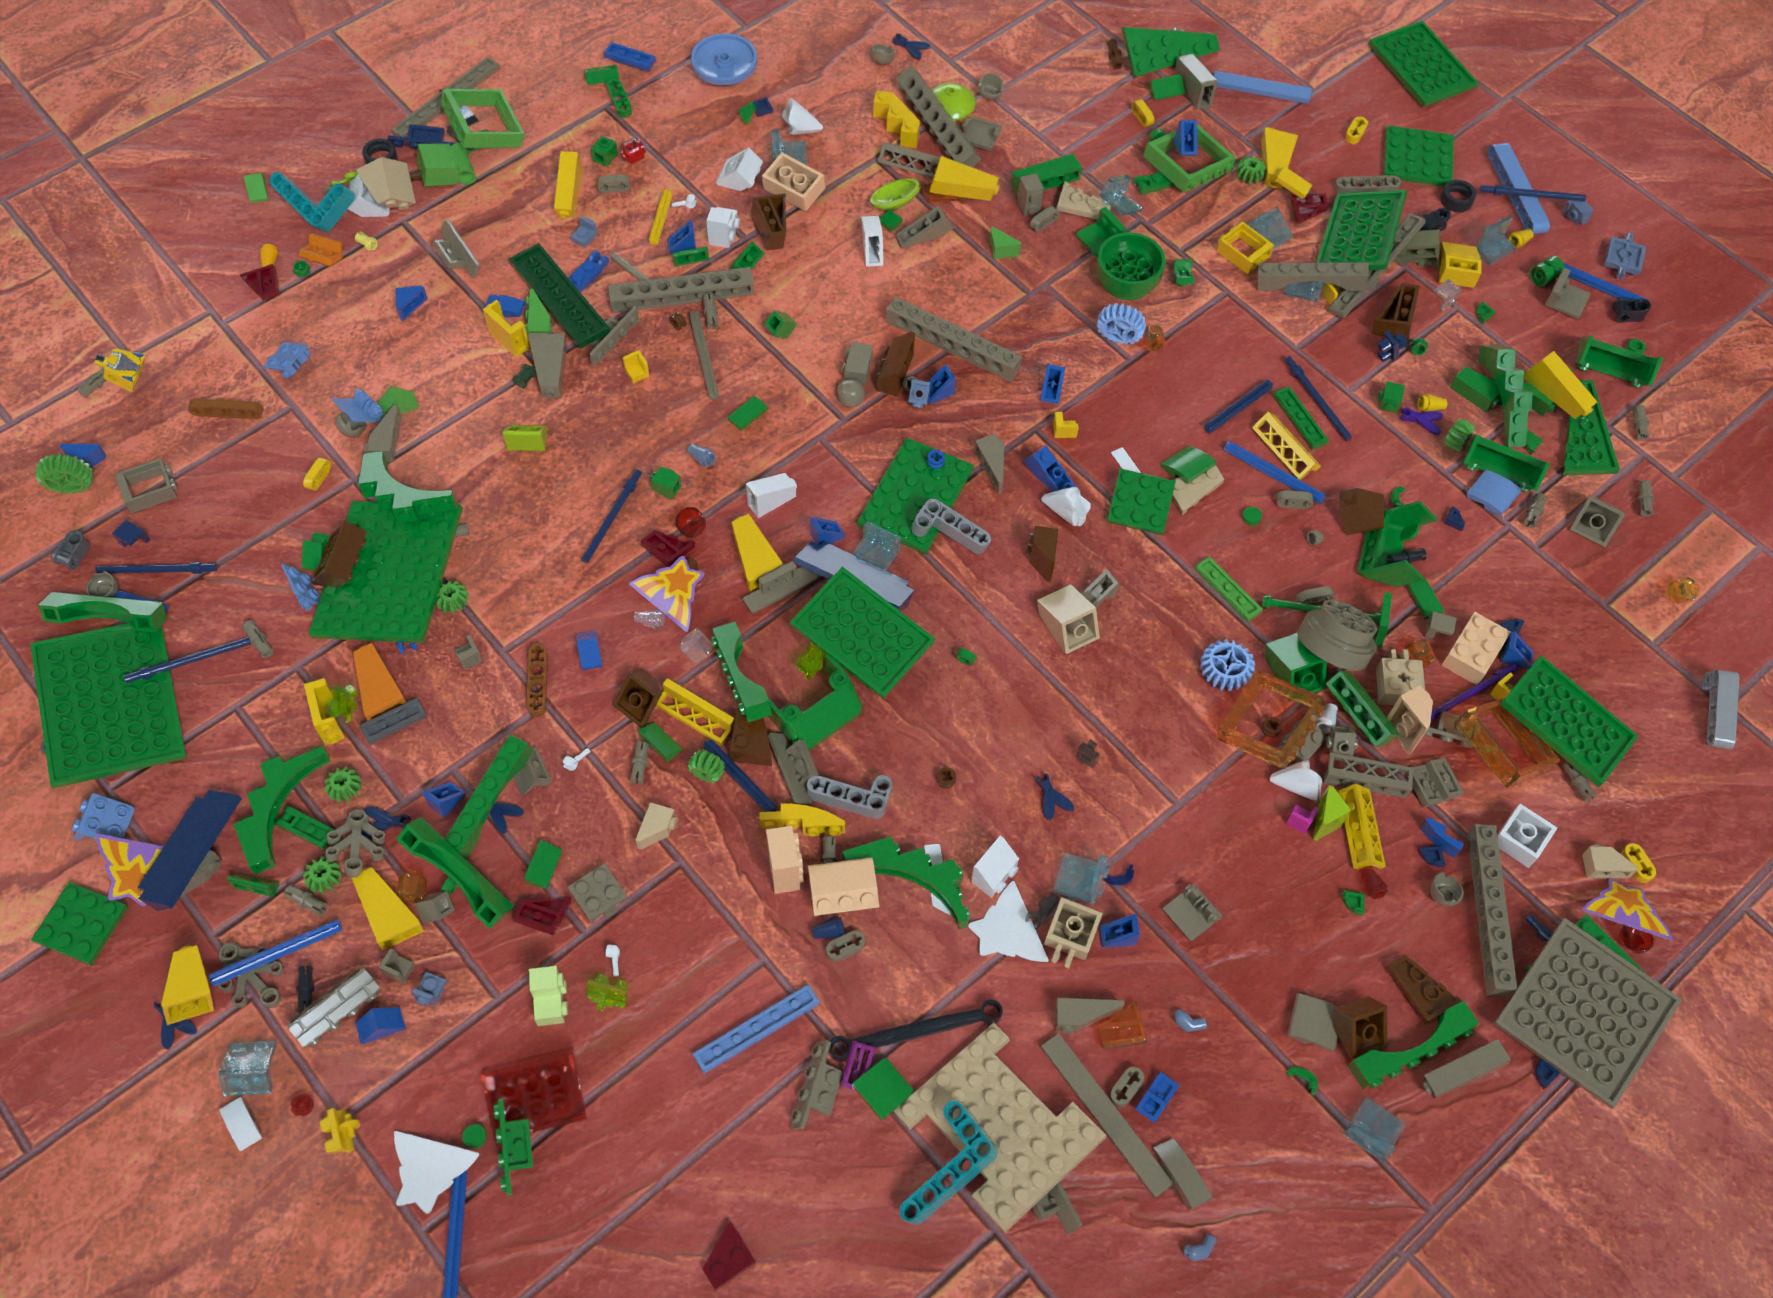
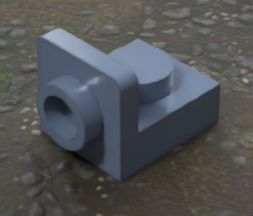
[570,216,598,248]
[411,972,447,1006]

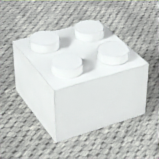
[1497,804,1557,868]

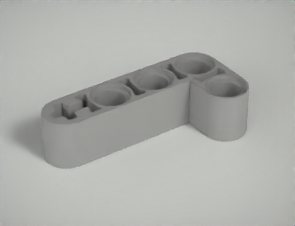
[911,499,991,554]
[1702,669,1740,750]
[807,775,892,819]

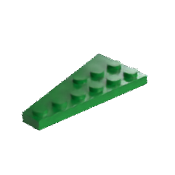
[1562,380,1620,475]

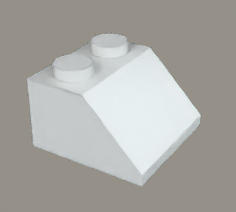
[716,147,763,191]
[348,175,390,217]
[971,836,1019,898]

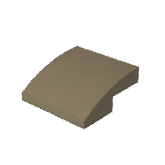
[1406,758,1464,808]
[1288,994,1338,1052]

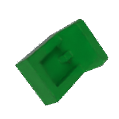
[1173,259,1194,286]

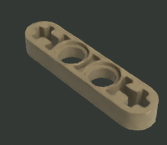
[1334,175,1401,193]

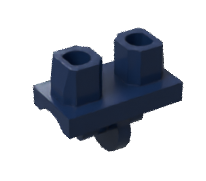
[1377,330,1407,362]

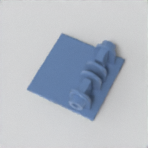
[263,342,311,379]
[332,389,383,423]
[281,563,320,611]

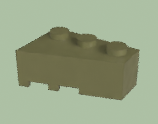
[1393,230,1440,270]

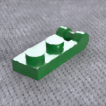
[1134,172,1176,195]
[274,806,335,850]

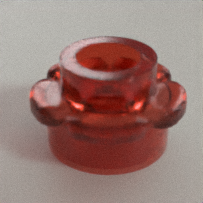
[291,1094,314,1117]

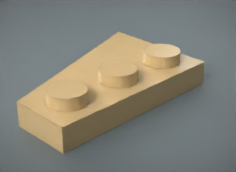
[1057,181,1111,220]
[1172,465,1224,515]

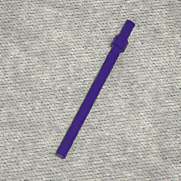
[1431,664,1518,720]

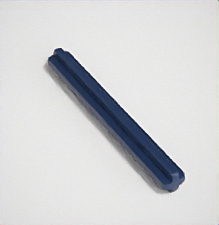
[1204,379,1273,434]
[702,739,777,812]

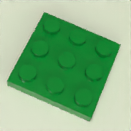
[1107,468,1176,536]
[31,882,128,966]

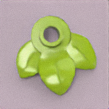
[329,171,358,186]

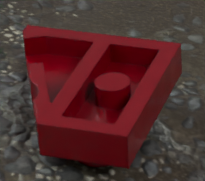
[1290,193,1329,224]
[240,264,280,300]
[641,530,695,567]
[513,896,571,936]

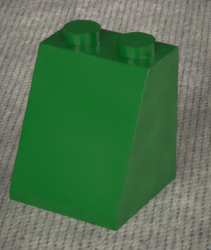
[1266,633,1327,701]

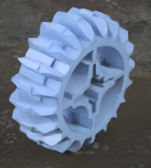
[1097,303,1146,345]
[1200,639,1255,691]

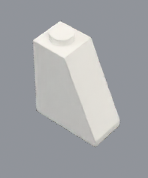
[861,216,883,267]
[746,473,797,518]

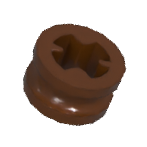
[670,312,687,330]
[1261,717,1282,738]
[937,767,956,789]

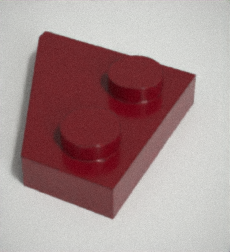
[702,1222,756,1291]

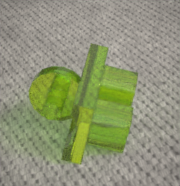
[796,643,826,680]
[325,684,358,723]
[587,974,628,1012]

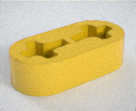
[1131,99,1154,127]
[1345,117,1368,144]
[303,457,332,491]
[1621,843,1656,883]

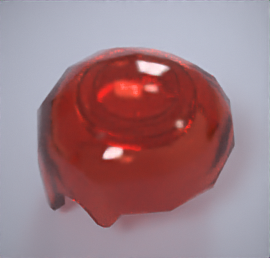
[675,507,706,538]
[1619,925,1654,954]

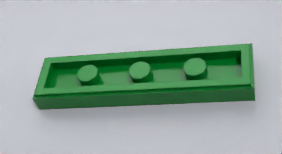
[1273,386,1329,450]

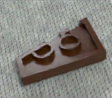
[1386,955,1462,1024]

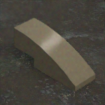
[1153,1138,1213,1211]

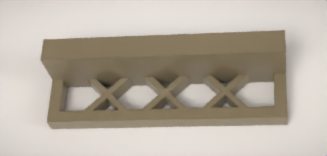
[878,142,940,177]
[1323,752,1413,798]

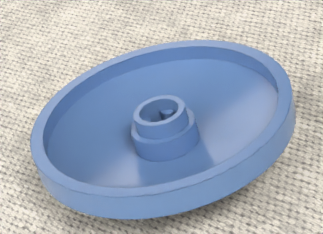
[691,33,757,85]

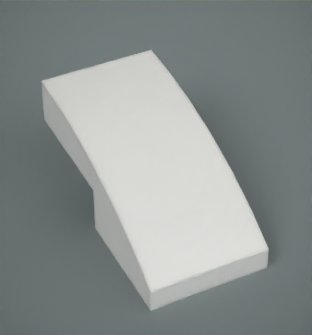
[219,1097,262,1151]

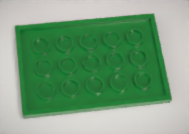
[1368,20,1479,107]
[1316,190,1407,270]
[857,437,974,555]
[790,566,936,700]
[1500,655,1638,787]

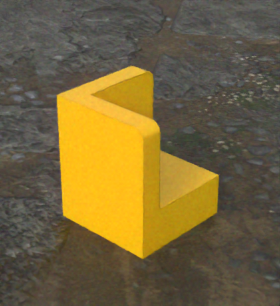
[1320,282,1342,306]
[623,350,649,383]
[1053,412,1079,438]
[1490,673,1514,703]

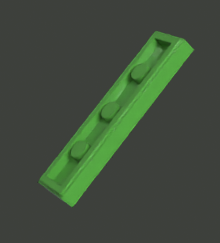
[1194,556,1263,623]

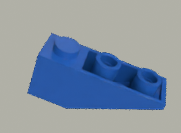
[1024,445,1076,492]

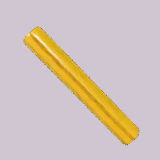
[649,189,672,245]

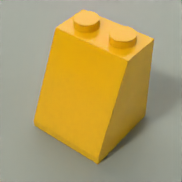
[161,945,214,1025]

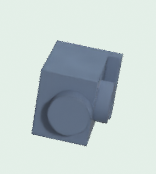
[1561,200,1594,226]
[909,380,931,409]

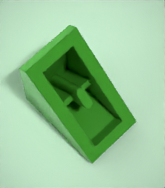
[244,173,268,203]
[989,226,1021,259]
[377,386,419,418]

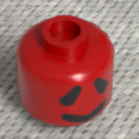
[620,138,646,164]

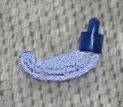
[1104,864,1135,886]

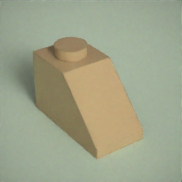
[635,803,678,850]
[1582,844,1637,878]

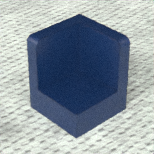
[112,520,150,547]

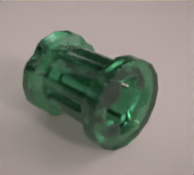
[512,364,537,389]

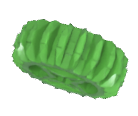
[35,454,93,494]

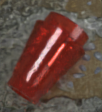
[1361,866,1388,899]

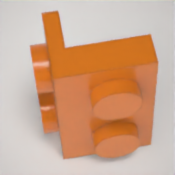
[299,233,343,266]

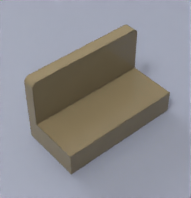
[514,747,552,795]

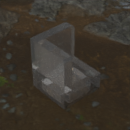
[1434,279,1462,311]
[679,628,713,664]

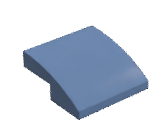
[1467,470,1521,515]

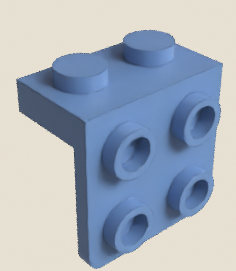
[71,793,134,841]

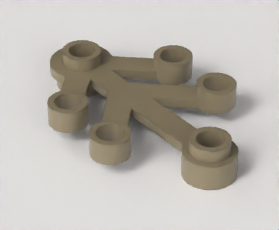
[325,809,385,878]
[218,943,284,1008]

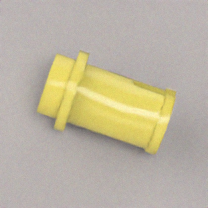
[355,231,378,251]

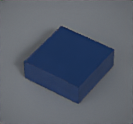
[753,97,773,117]

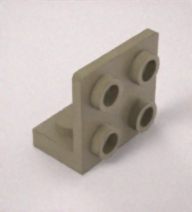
[1545,268,1591,319]

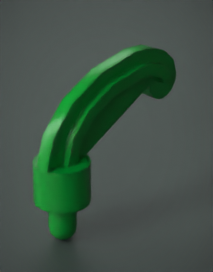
[1390,487,1405,507]
[1287,1067,1318,1096]

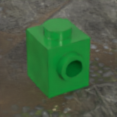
[591,136,618,167]
[764,310,797,338]
[1377,381,1405,413]
[650,466,682,500]

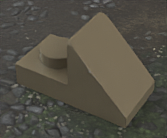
[1081,569,1120,608]

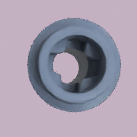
[687,444,716,467]

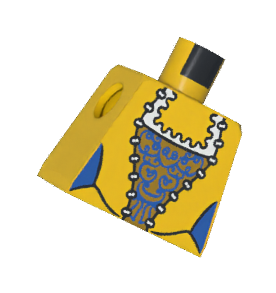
[95,348,145,393]

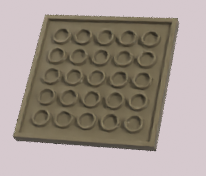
[1493,918,1682,1109]

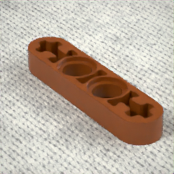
[188,399,263,419]
[527,643,548,717]

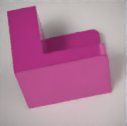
[1286,805,1319,834]

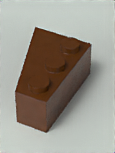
[751,193,786,250]
[1372,283,1420,340]
[730,702,772,766]

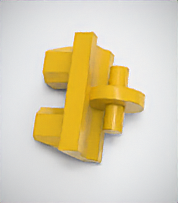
[320,1108,360,1154]

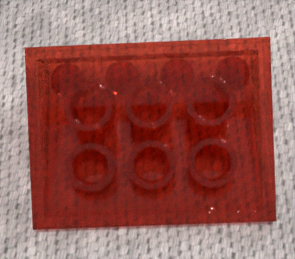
[480,1046,587,1142]

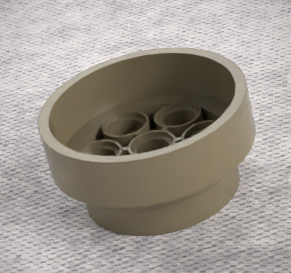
[1297,600,1377,671]

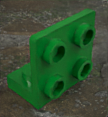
[1076,206,1127,257]

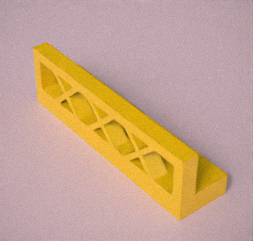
[1252,412,1321,480]
[656,678,735,746]
[1338,784,1386,870]

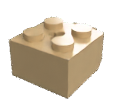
[1376,649,1425,706]
[1044,897,1103,968]

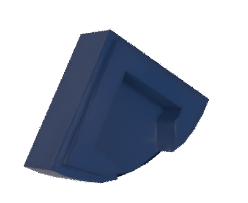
[1444,506,1465,532]
[1500,618,1524,635]
[1418,846,1446,868]
[1535,1058,1560,1090]

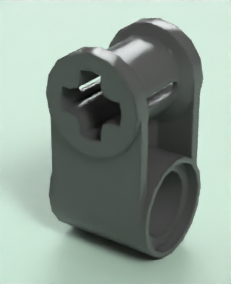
[52,530,90,570]

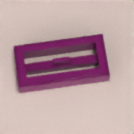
[840,1041,875,1090]

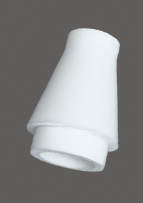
[1316,703,1338,734]

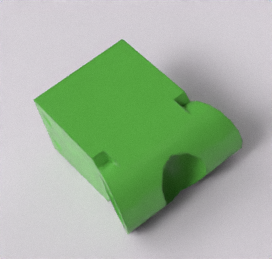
[417,142,476,187]

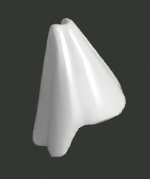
[782,99,823,135]
[1041,487,1091,526]
[1270,760,1322,802]

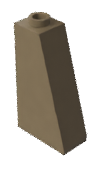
[1175,54,1218,110]
[528,333,568,398]
[1422,1039,1511,1099]

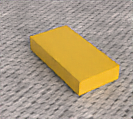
[1275,166,1312,199]

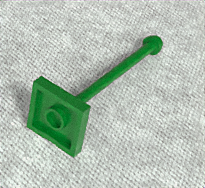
[1262,592,1392,647]

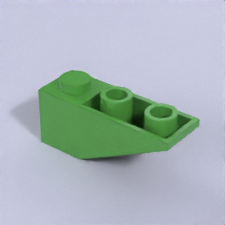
[525,289,553,335]

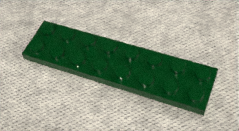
[508,243,611,349]

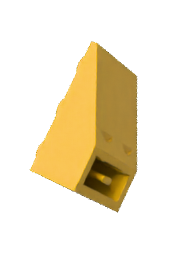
[1439,242,1482,288]

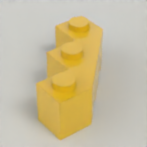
[873,90,920,148]

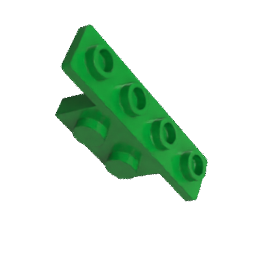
[494,1098,533,1196]

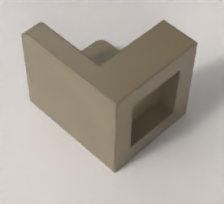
[1424,611,1457,639]
[454,634,483,670]
[414,891,455,923]
[378,948,415,985]

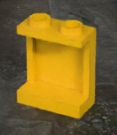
[483,300,530,358]
[304,678,345,745]

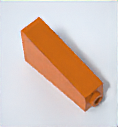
[353,643,406,721]

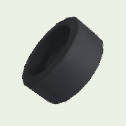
[362,138,398,164]
[1440,180,1477,212]

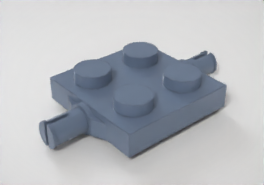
[1604,232,1647,279]

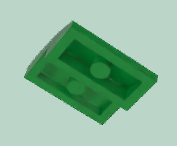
[1161,446,1216,484]
[852,1057,915,1121]

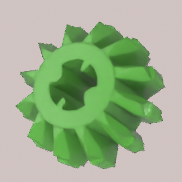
[1236,156,1266,185]
[1445,419,1474,452]
[436,580,469,614]
[688,750,725,783]
[324,766,362,803]
[303,856,342,894]

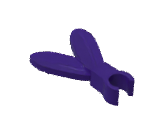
[1400,408,1443,435]

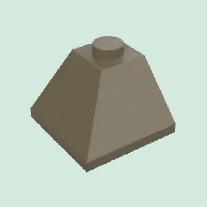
[1570,494,1626,547]

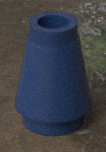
[812,916,845,939]

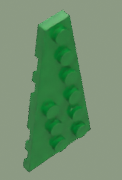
[1121,27,1220,77]

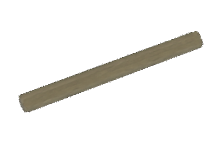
[689,311,719,400]

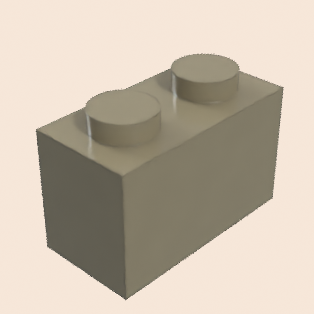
[1017,174,1044,216]
[842,342,873,385]

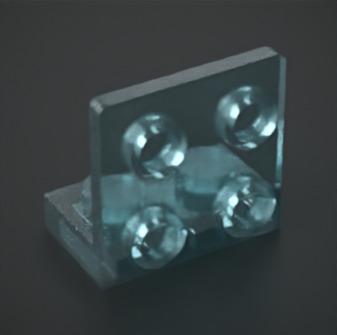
[772,129,808,166]
[1100,175,1143,216]
[1247,206,1293,250]
[1477,215,1516,266]
[1283,260,1328,302]
[852,521,901,571]
[218,1041,276,1096]
[1343,1097,1406,1162]

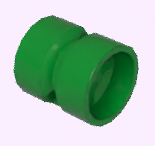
[1530,256,1565,287]

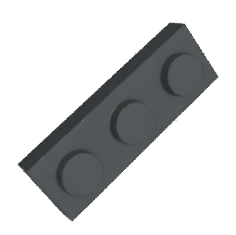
[359,698,427,745]

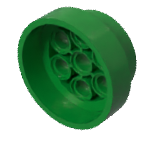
[1096,232,1166,300]

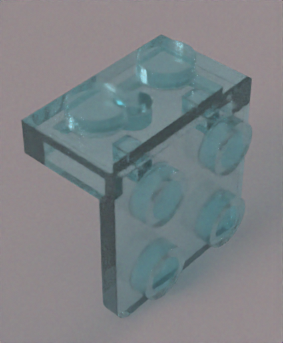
[1054,854,1110,905]

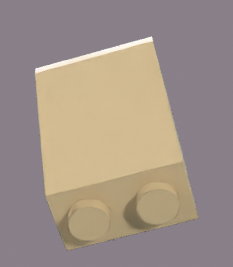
[357,157,416,210]
[1037,585,1100,654]

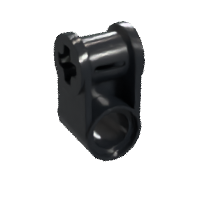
[1420,208,1451,232]
[1612,298,1651,323]

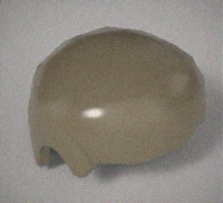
[870,44,896,65]
[978,73,1003,100]
[837,378,865,407]
[335,412,367,438]
[86,571,119,598]
[1430,872,1464,907]

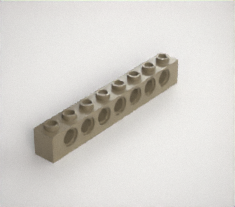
[896,64,982,168]
[608,267,754,313]
[886,297,1022,382]
[1467,824,1517,998]

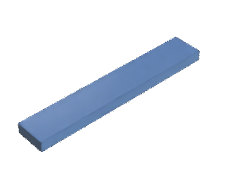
[1214,71,1312,104]
[692,984,820,1074]

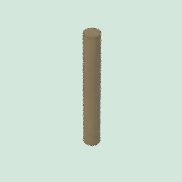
[610,252,650,281]

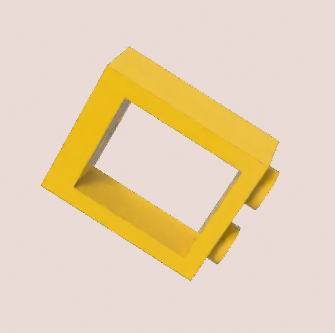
[1217,221,1274,274]

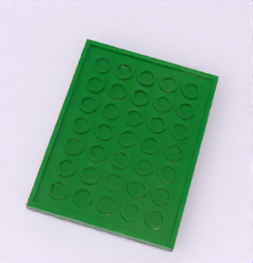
[308,501,463,643]
[30,624,187,789]

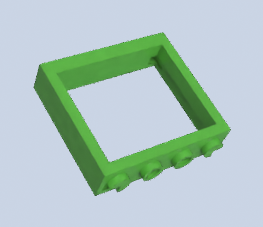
[440,89,525,148]
[1143,124,1236,193]

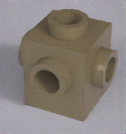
[1326,725,1358,756]

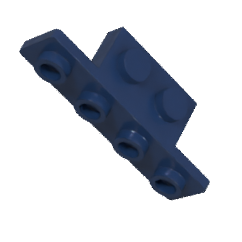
[388,124,455,149]

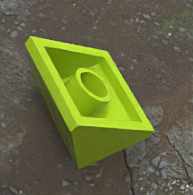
[503,425,548,451]
[1313,785,1351,841]

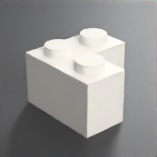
[707,207,740,248]

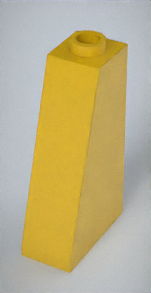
[1261,127,1298,190]
[554,151,583,219]
[929,156,1000,201]
[1524,351,1597,419]
[732,514,783,592]
[352,867,424,950]

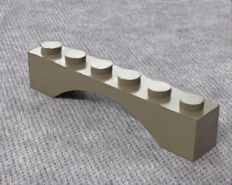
[1258,263,1369,291]

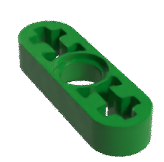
[606,78,632,118]

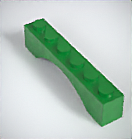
[38,592,167,632]
[711,622,772,722]
[445,734,534,860]
[396,817,514,929]
[1348,1001,1480,1090]

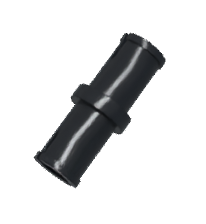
[1386,548,1427,564]
[296,966,315,1013]

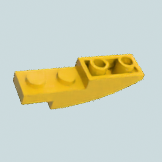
[760,804,845,837]

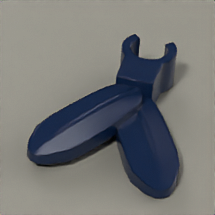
[892,33,930,60]
[1036,773,1074,820]
[490,803,524,834]
[361,807,411,838]
[154,998,197,1050]

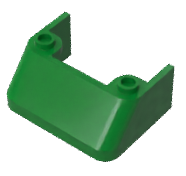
[1574,335,1663,388]
[1463,434,1551,492]
[1358,501,1437,587]
[768,654,862,751]

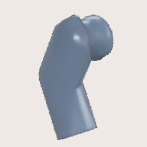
[1174,1010,1207,1032]
[1184,1234,1217,1261]

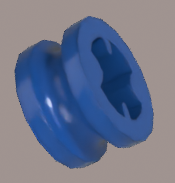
[927,450,945,469]

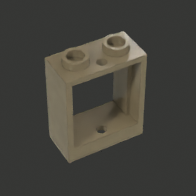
[115,458,178,514]

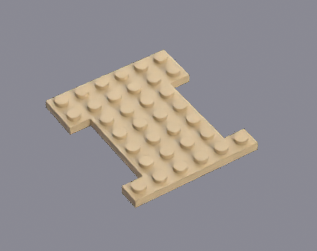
[894,1023,1106,1233]

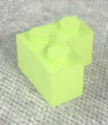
[529,966,568,1026]

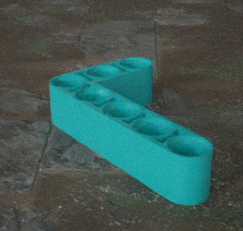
[269,172,355,232]
[899,1100,998,1225]

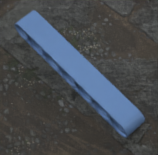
[1488,143,1550,235]

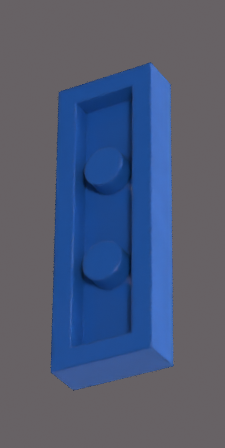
[604,42,656,72]

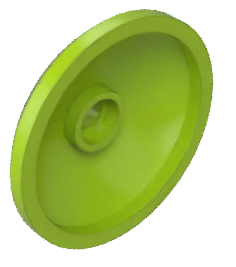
[931,82,975,121]
[870,178,920,210]

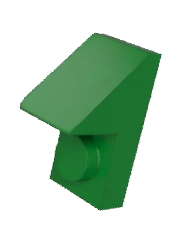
[301,532,330,571]

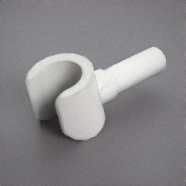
[671,194,697,209]
[563,748,590,771]
[606,945,620,977]

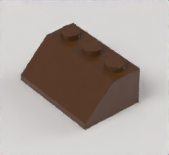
[874,331,915,397]
[311,521,367,588]

